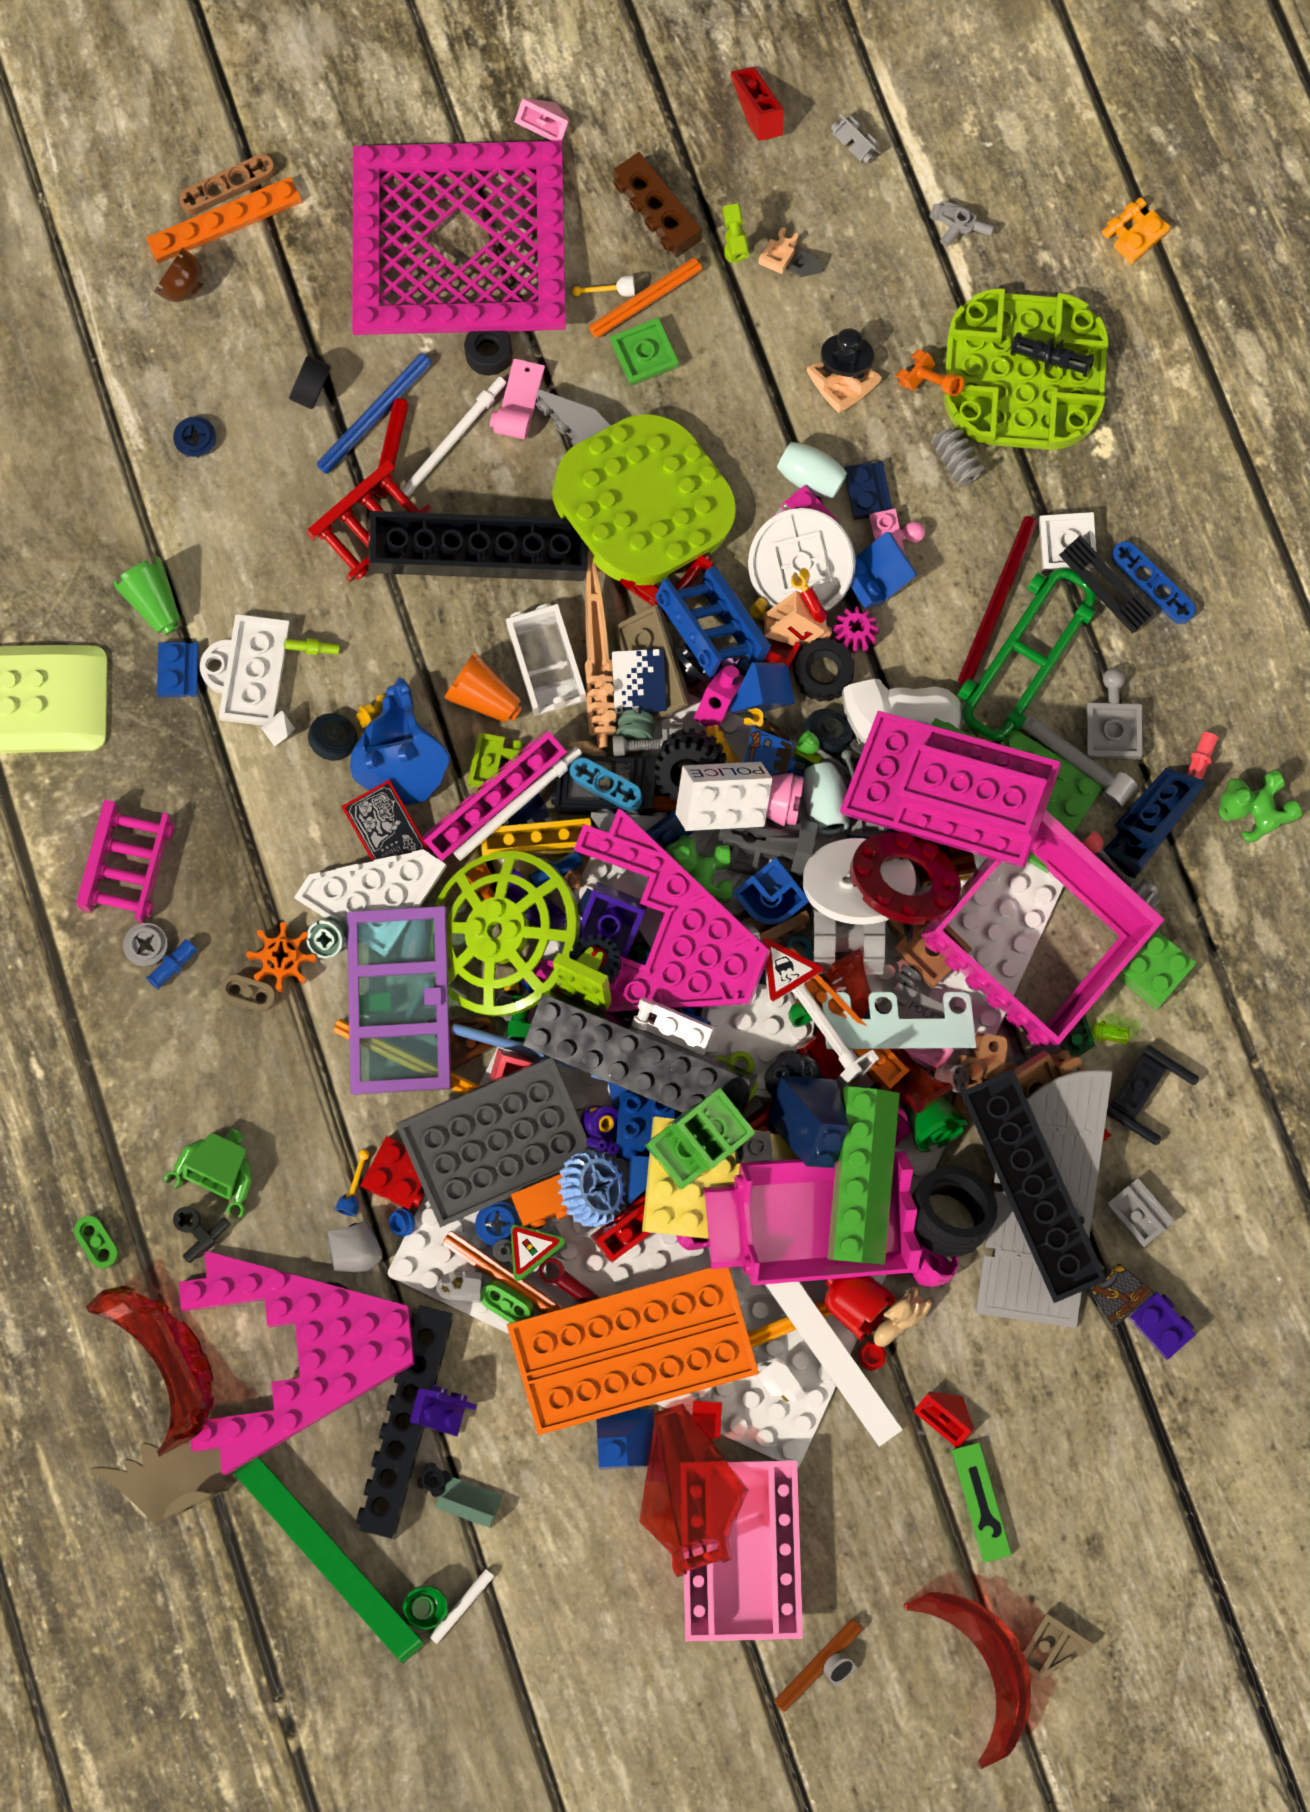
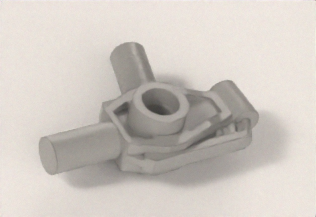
[929,201,994,247]

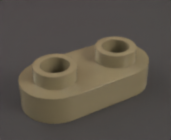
[220,975,276,1012]

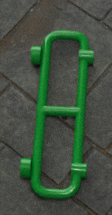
[957,568,1097,741]

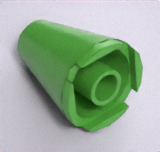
[113,557,180,635]

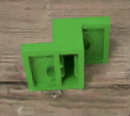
[645,1088,756,1190]

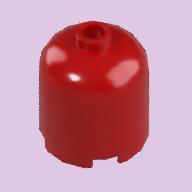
[824,1276,898,1341]

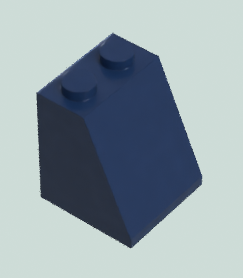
[767,1075,849,1168]

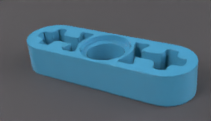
[570,758,643,811]

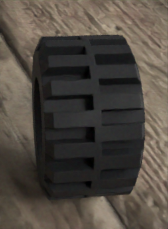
[654,728,727,801]

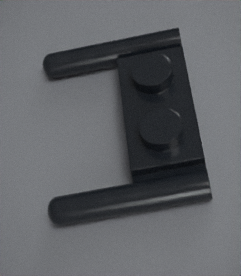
[1106,1044,1199,1145]

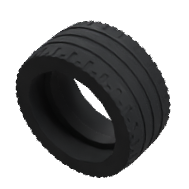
[911,1166,998,1257]

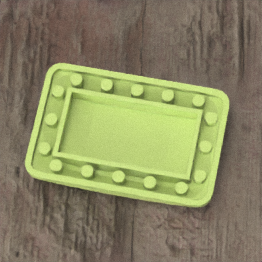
[0,645,108,753]

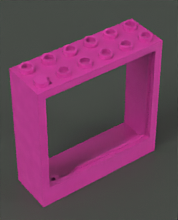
[921,810,1165,1047]

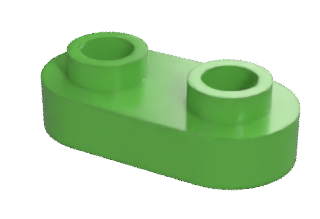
[74,1216,119,1269]
[480,1280,535,1322]

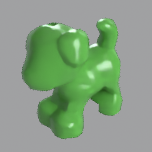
[1218,769,1302,843]
[665,835,732,903]

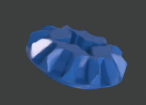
[475,1201,521,1246]

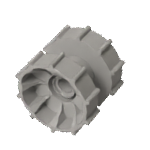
[810,904,885,975]

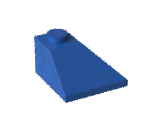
[597,1408,657,1470]

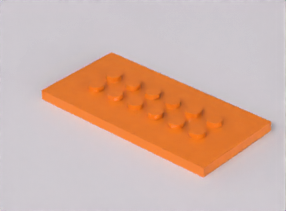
[507,1267,759,1435]

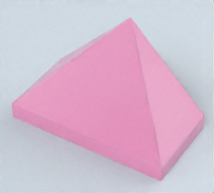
[514,98,570,141]

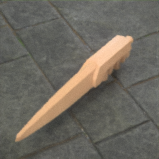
[584,549,616,749]

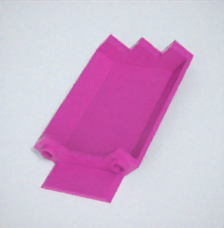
[704,1151,922,1285]

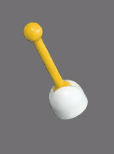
[571,275,635,297]

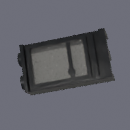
[551,755,658,816]

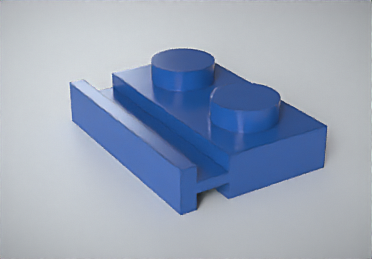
[157,642,199,697]

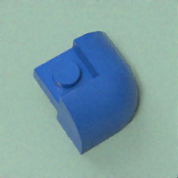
[732,858,809,925]

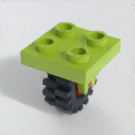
[553,934,621,1011]

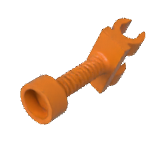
[894,349,964,397]

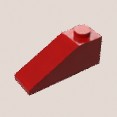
[730,67,784,141]

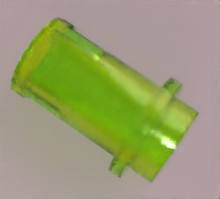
[1093,1020,1130,1045]

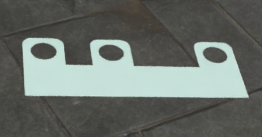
[822,992,976,1049]

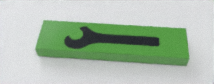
[951,1443,1012,1563]

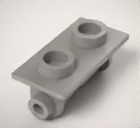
[831,113,882,164]

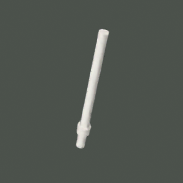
[401,376,507,497]
[454,746,582,861]

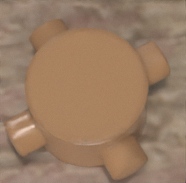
[564,869,583,889]

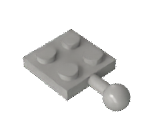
[1086,668,1142,760]

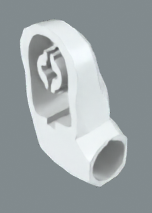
[842,679,963,744]

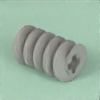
[931,428,985,488]

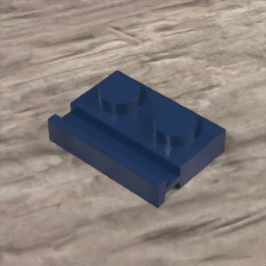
[844,461,892,520]

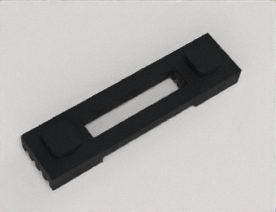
[1059,535,1154,634]

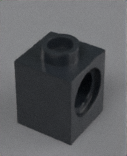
[735,1131,772,1164]

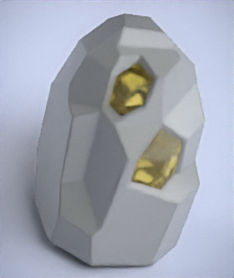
[436,1271,483,1303]

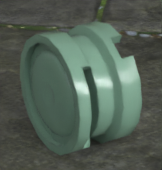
[616,710,656,741]
[306,916,347,959]

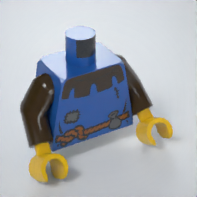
[744,708,807,777]

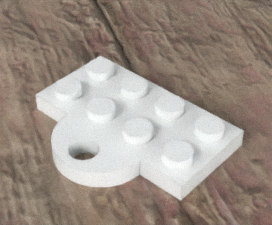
[200,614,290,726]

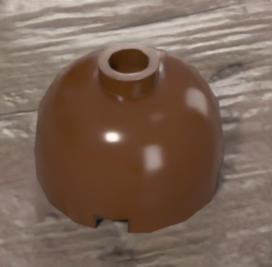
[154,247,203,302]

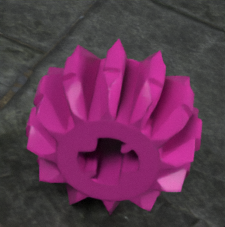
[833,606,879,654]

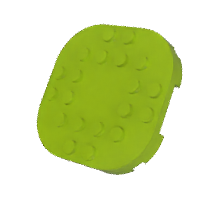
[944,289,1108,450]
[552,414,736,585]

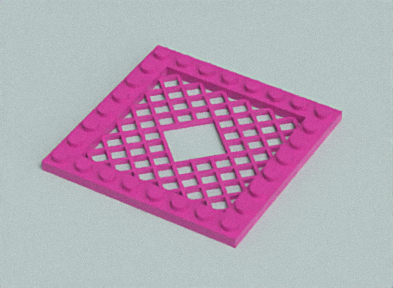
[352,141,566,335]

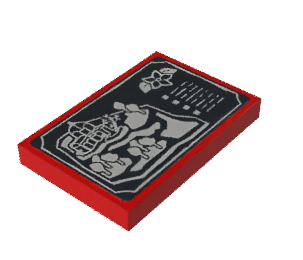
[341,780,430,861]

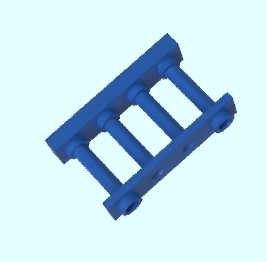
[655,567,771,677]

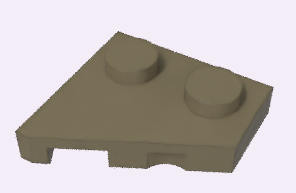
[1015,1614,1094,1680]

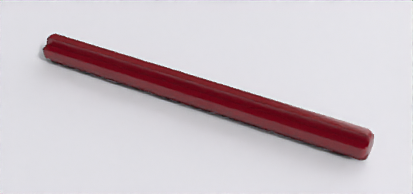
[958,516,1037,684]

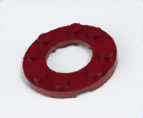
[850,832,961,925]

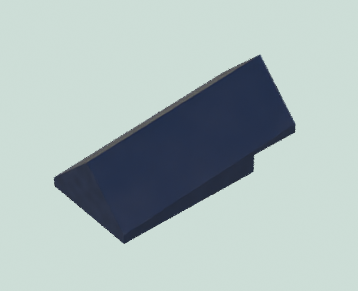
[1103,768,1206,880]

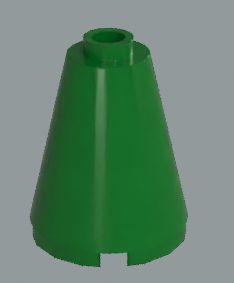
[898,1071,968,1152]

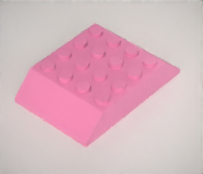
[681,1461,803,1642]

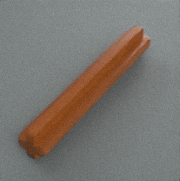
[774,1619,863,1712]

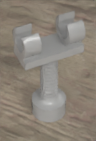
[613,722,686,764]

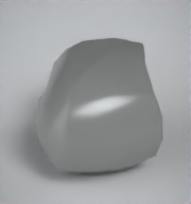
[327,1221,382,1273]

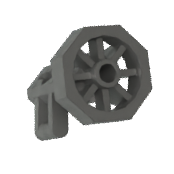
[718,817,818,881]

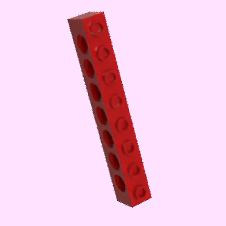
[590,1101,779,1263]

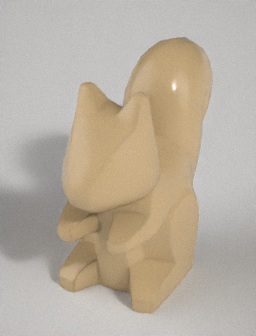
[874,1287,932,1347]

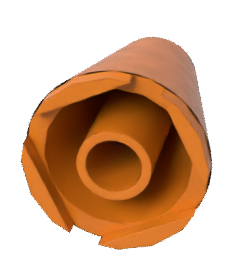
[444,653,522,723]

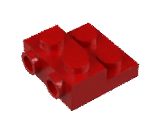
[360,1136,425,1212]

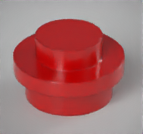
[857,1342,886,1371]

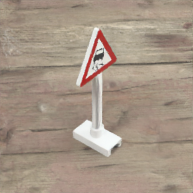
[762,937,879,1091]

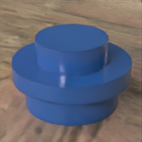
[389,1208,415,1236]

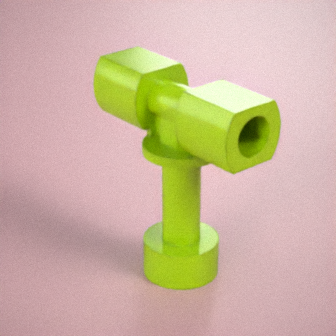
[722,203,750,263]

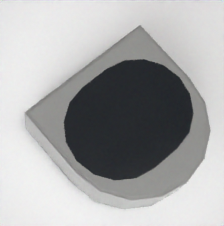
[823,1652,858,1688]

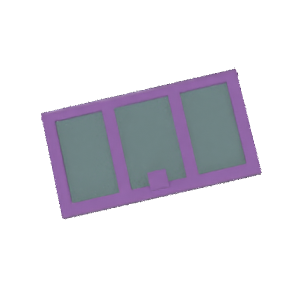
[347,906,452,1095]

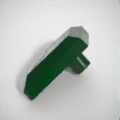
[1060,1014,1095,1057]

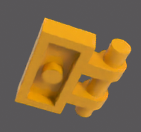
[1102,197,1171,264]

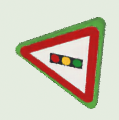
[511,1225,565,1281]

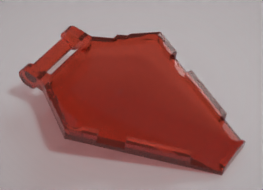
[639,1404,749,1577]

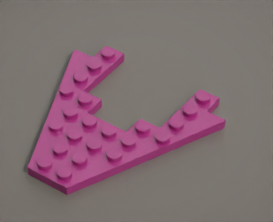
[524,809,771,1014]
[179,1252,415,1475]

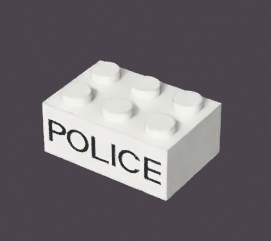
[675,762,772,831]

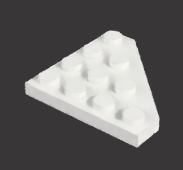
[294,849,447,958]

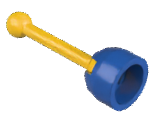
[335,1149,370,1217]

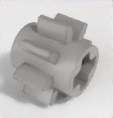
[1129,879,1160,908]

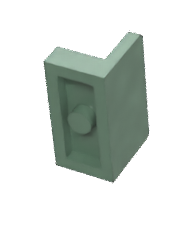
[435,1477,502,1529]

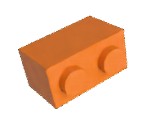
[510,1174,571,1230]

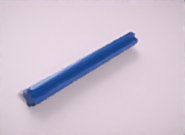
[317,353,431,474]

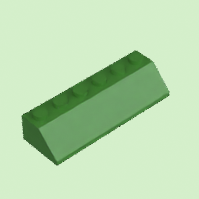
[827,1086,900,1265]

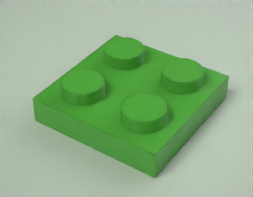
[609,318,679,386]

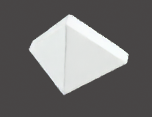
[261,710,295,746]

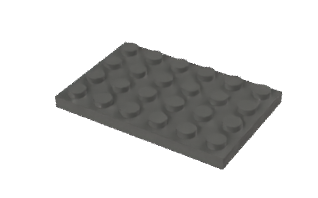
[395,1057,592,1228]

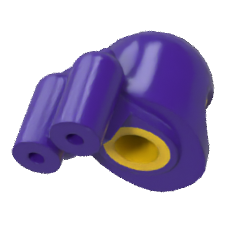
[581,1105,618,1155]

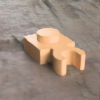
[759,227,798,274]

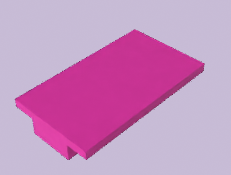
[840,711,1062,868]

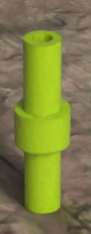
[284,638,339,655]

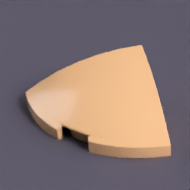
[807,362,882,413]

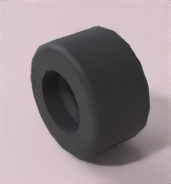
[464,330,512,376]
[289,356,331,409]

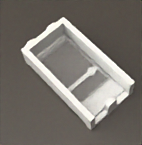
[506,604,586,716]

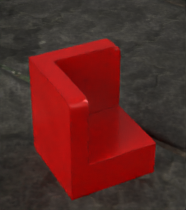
[763,641,801,671]
[691,1401,722,1440]

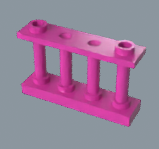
[76,800,174,924]

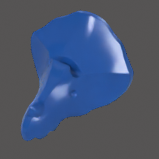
[350,678,451,805]

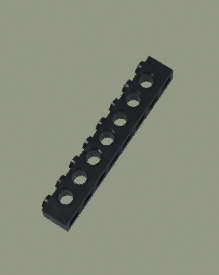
[356,1305,454,1540]

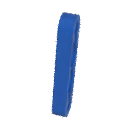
[1112,541,1195,624]

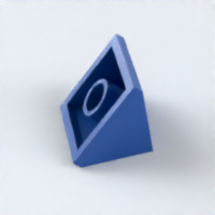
[728,662,795,712]
[626,1156,649,1206]

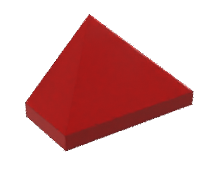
[913,1391,974,1448]

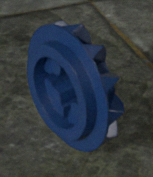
[173,417,216,458]

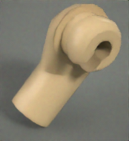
[565,741,607,756]

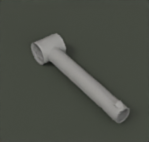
[1021,715,1138,808]

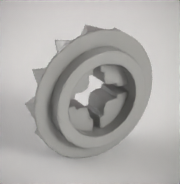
[123,923,168,967]

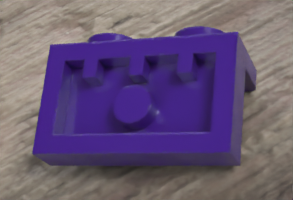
[1128,1292,1195,1360]
[410,1385,477,1437]

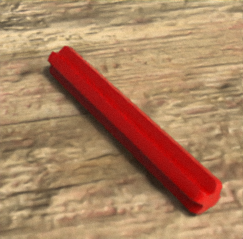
[372,398,409,499]

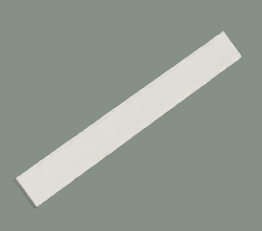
[765,1282,902,1447]

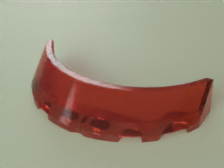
[826,949,954,1113]
[86,1286,214,1457]
[902,1592,1031,1769]

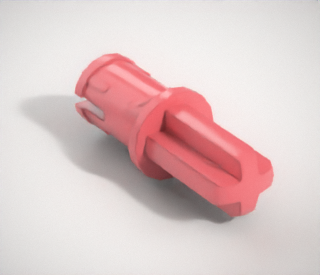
[1187,732,1219,779]

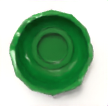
[402,1585,448,1630]

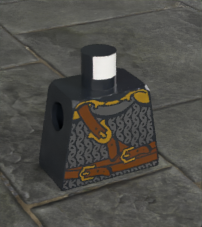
[1086,1261,1155,1331]

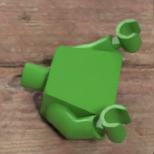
[164,1129,252,1218]

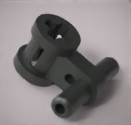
[173,1207,230,1263]

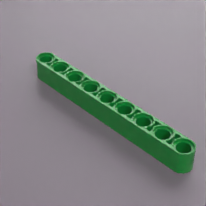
[233,1457,425,1664]

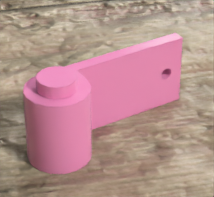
[490,359,545,440]

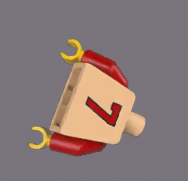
[749,568,832,647]

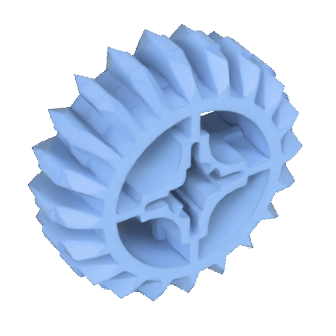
[557,1150,627,1227]

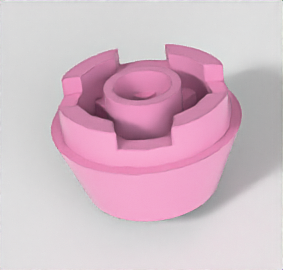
[766,772,804,827]

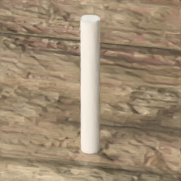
[429,1569,495,1644]

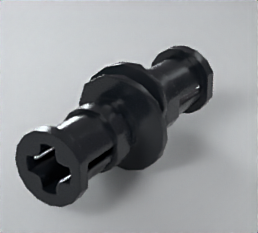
[1010,332,1095,377]

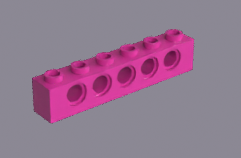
[422,729,567,861]

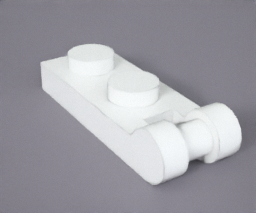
[631,998,715,1055]

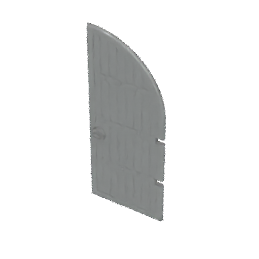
[976,1069,1112,1328]

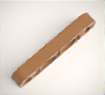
[179,154,275,215]

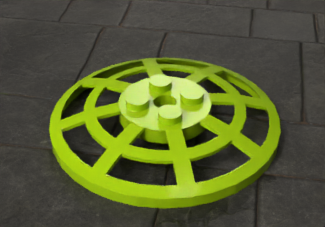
[427,851,580,1016]

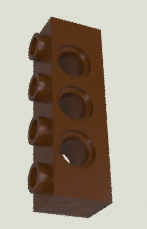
[613,152,702,258]

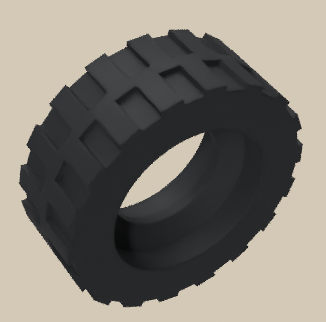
[794,638,855,702]

